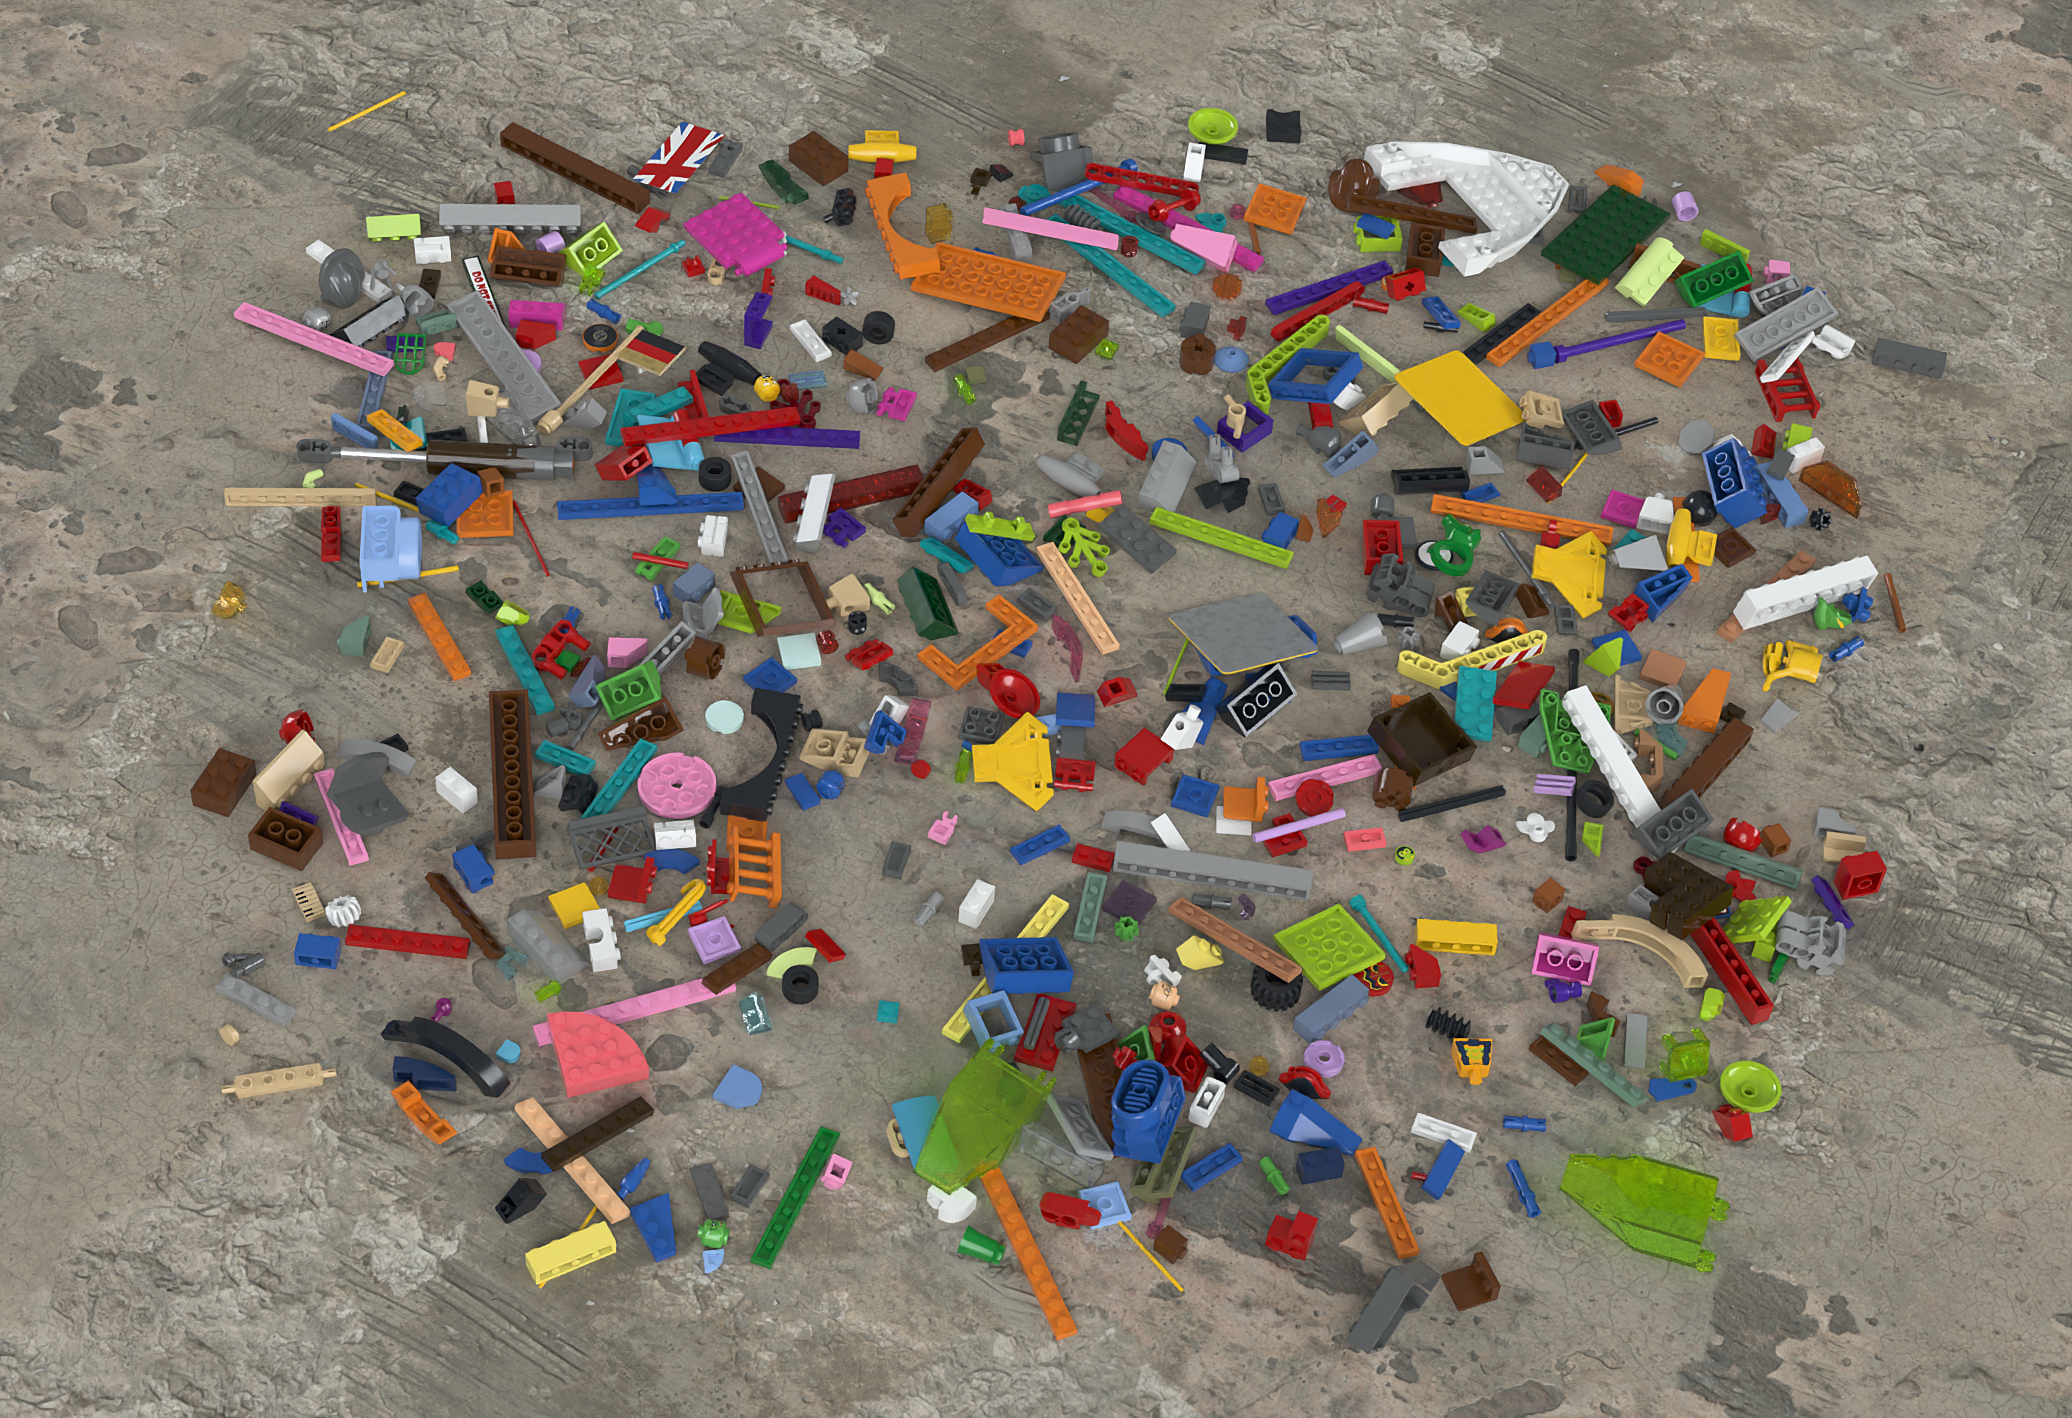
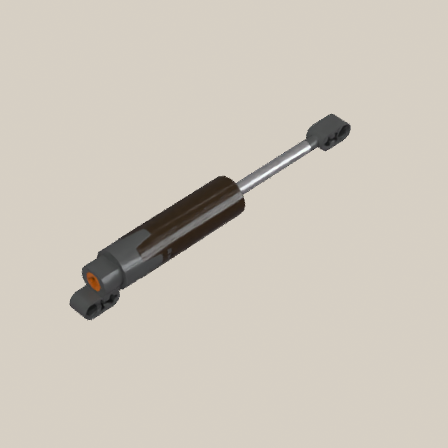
[296,437,593,481]

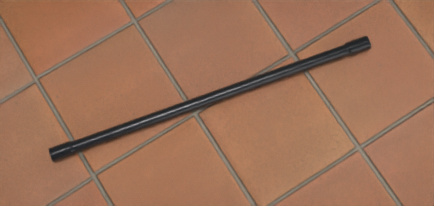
[1565,649,1580,862]

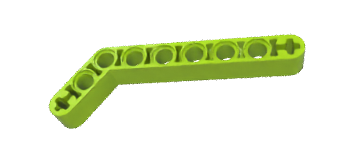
[1245,315,1330,415]

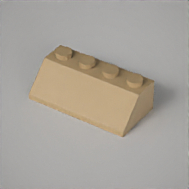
[1339,382,1414,437]
[253,730,325,811]

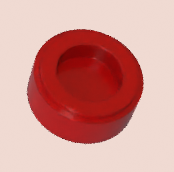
[911,759,931,779]

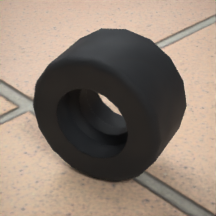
[862,311,895,345]
[698,457,731,492]
[782,965,819,1005]

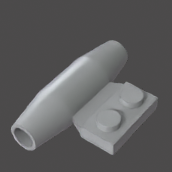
[1037,452,1106,497]

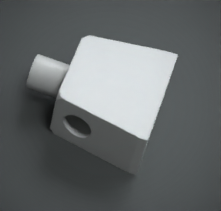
[1636,493,1674,534]
[1161,705,1203,750]

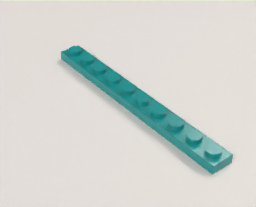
[1057,188,1206,275]
[1045,213,1176,318]

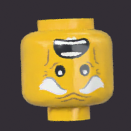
[754,375,780,402]

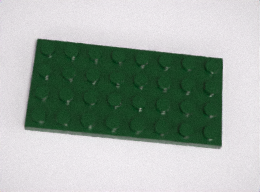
[1541,185,1670,285]

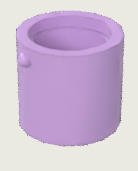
[1672,191,1699,221]
[535,230,565,254]

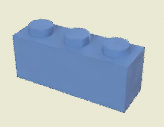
[924,491,979,543]

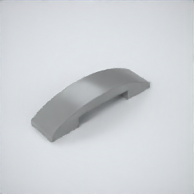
[335,739,416,777]
[1101,811,1182,846]

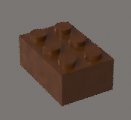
[789,131,849,187]
[1405,222,1445,277]
[1049,305,1109,364]
[190,748,257,817]
[248,807,323,871]

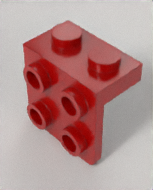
[707,839,730,894]
[608,857,658,904]

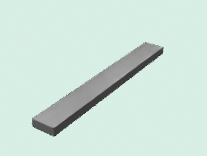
[731,450,789,566]

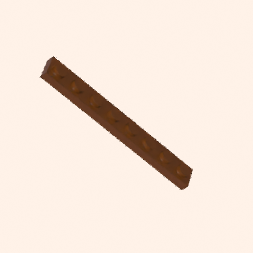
[1346,193,1478,234]
[925,311,1050,372]

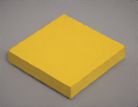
[548,882,600,929]

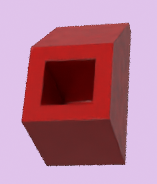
[1097,677,1138,708]
[1405,944,1441,989]
[1712,1104,1753,1142]

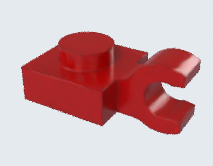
[1540,520,1561,549]

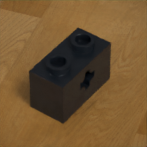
[822,316,863,356]

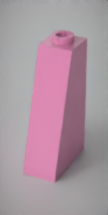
[1170,224,1238,274]

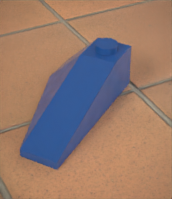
[636,463,677,506]
[1270,1089,1363,1156]

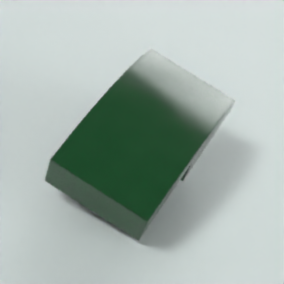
[465,580,504,614]

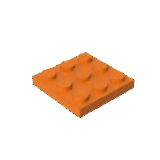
[1243,183,1307,235]
[1634,331,1705,388]
[457,490,514,538]

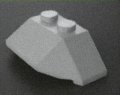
[1749,274,1803,316]

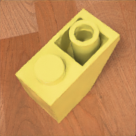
[1176,935,1224,970]

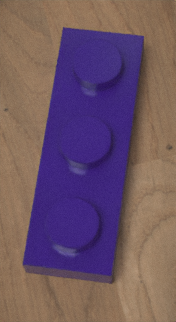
[1811,875,1855,929]

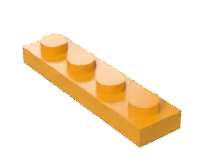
[366,409,423,452]

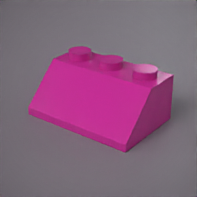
[508,300,566,331]
[1531,932,1599,986]

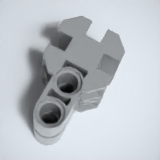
[1775,911,1846,976]

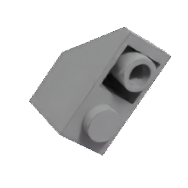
[563,398,607,430]
[1465,446,1504,475]

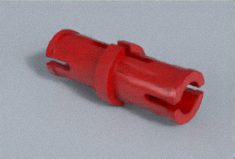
[1353,296,1389,314]

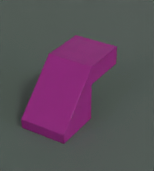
[1460,825,1506,854]

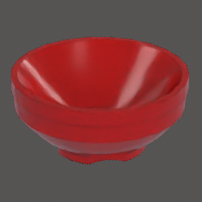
[1150,1011,1186,1045]

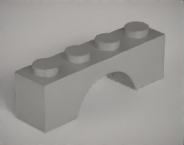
[999,203,1032,264]

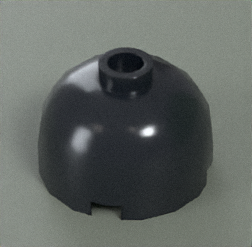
[1682,490,1718,527]

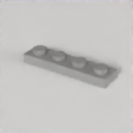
[216,973,296,1027]

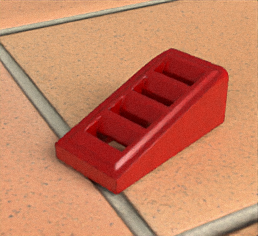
[805,275,841,306]
[952,478,992,510]
[1147,1026,1163,1061]

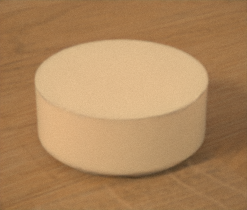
[219,1024,239,1046]

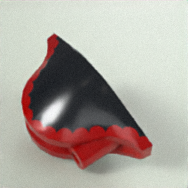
[1278,1066,1331,1099]

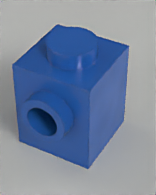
[1527,341,1557,369]

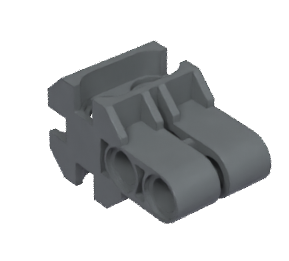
[1366,553,1435,618]

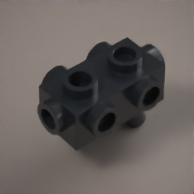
[823,188,857,227]

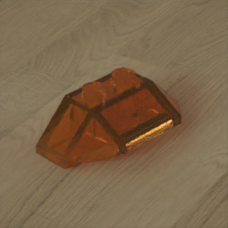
[1798,460,1862,519]

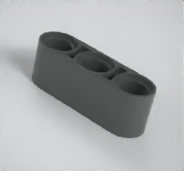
[754,902,808,952]

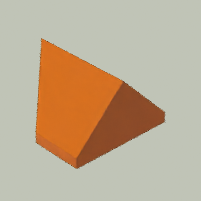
[487,228,525,263]

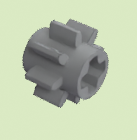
[1396,627,1420,650]

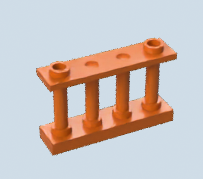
[726,826,782,909]

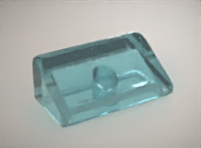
[739,992,773,1035]

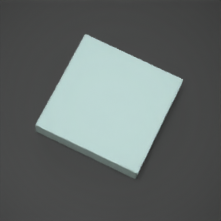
[777,633,821,670]

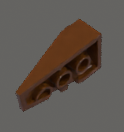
[597,694,684,751]

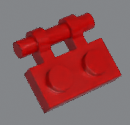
[844,639,894,671]
[1054,757,1096,793]

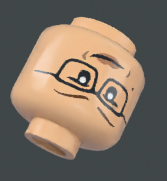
[1149,981,1180,1011]

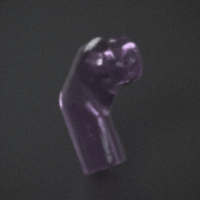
[1238,893,1256,920]

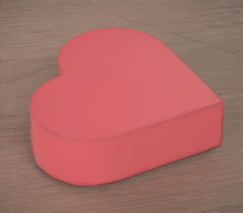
[434,342,456,361]

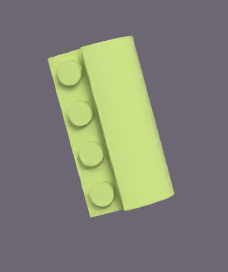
[1614,237,1685,307]

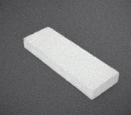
[790,319,832,362]
[1411,1113,1477,1153]

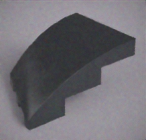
[1195,478,1251,513]

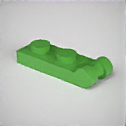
[635,536,680,581]

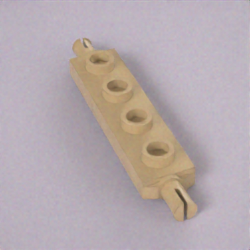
[221,1063,337,1099]

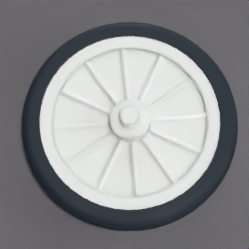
[1415,540,1454,571]

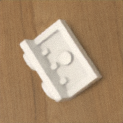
[1812,325,1855,359]

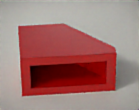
[516,320,556,350]

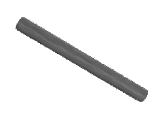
[1605,307,1706,322]

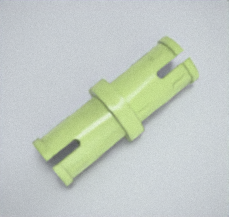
[863,583,895,614]

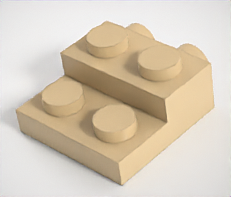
[1519,390,1564,429]

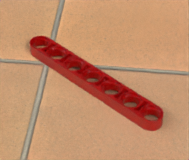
[1084,163,1199,197]
[1270,281,1365,342]

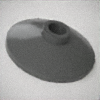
[1135,212,1166,235]

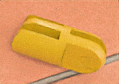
[1762,642,1783,677]

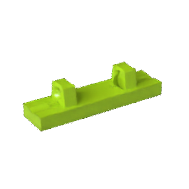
[965,511,1036,541]

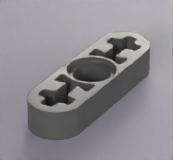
[937,562,967,606]

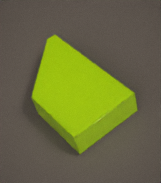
[1582,821,1604,857]

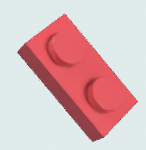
[1343,827,1387,852]

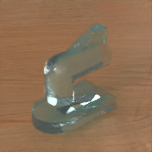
[497,946,529,981]

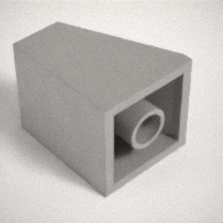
[1607,535,1668,572]

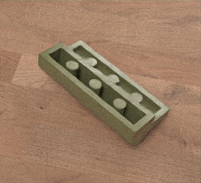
[1129,1125,1198,1204]

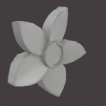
[841,286,859,306]

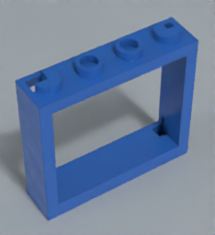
[1268,348,1363,404]

